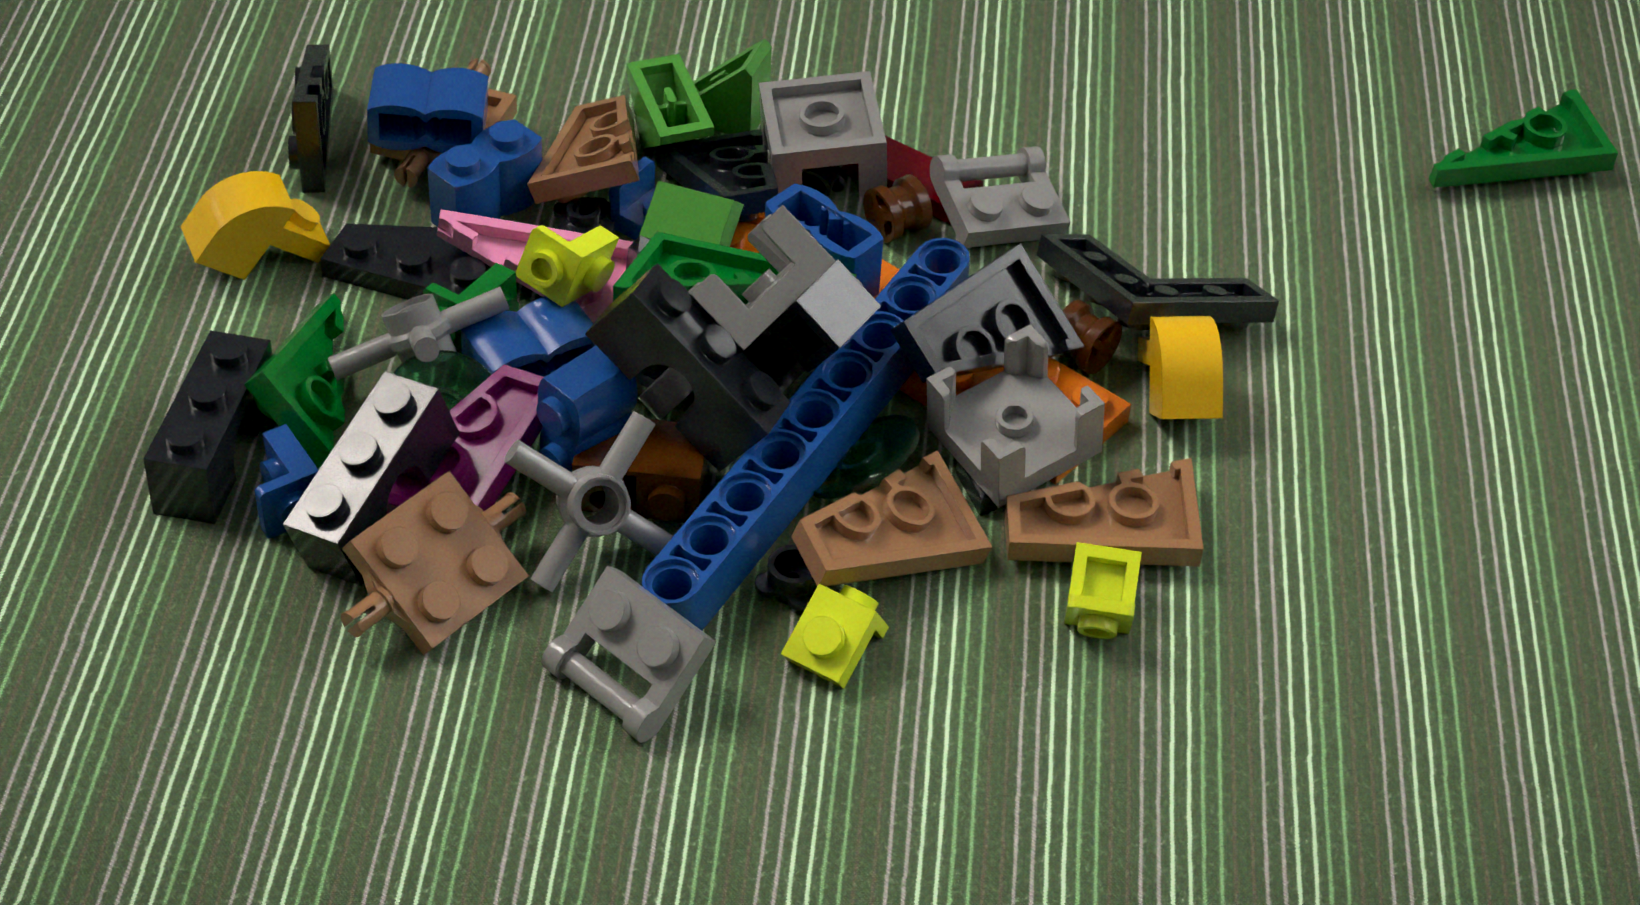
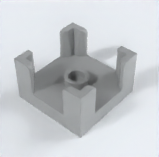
[759,71,887,197]
[688,205,836,351]
[926,324,1105,508]

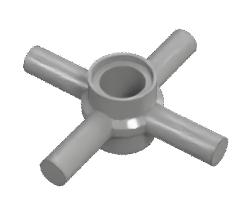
[328,287,509,380]
[504,411,673,592]

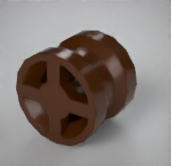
[863,174,933,243]
[1059,300,1122,374]

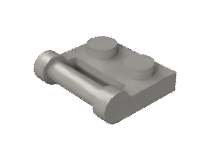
[930,146,1071,248]
[541,565,716,743]

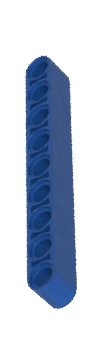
[642,238,970,631]

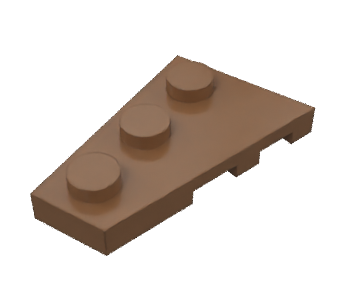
[527,95,639,204]
[791,450,992,586]
[1004,458,1204,567]

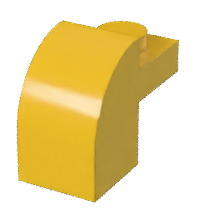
[180,171,330,280]
[1138,316,1223,419]

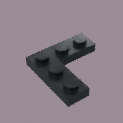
[1036,234,1279,330]

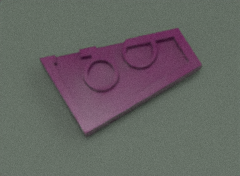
[387,364,544,514]

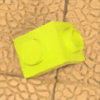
[516,225,619,307]
[1064,542,1142,639]
[781,584,889,689]

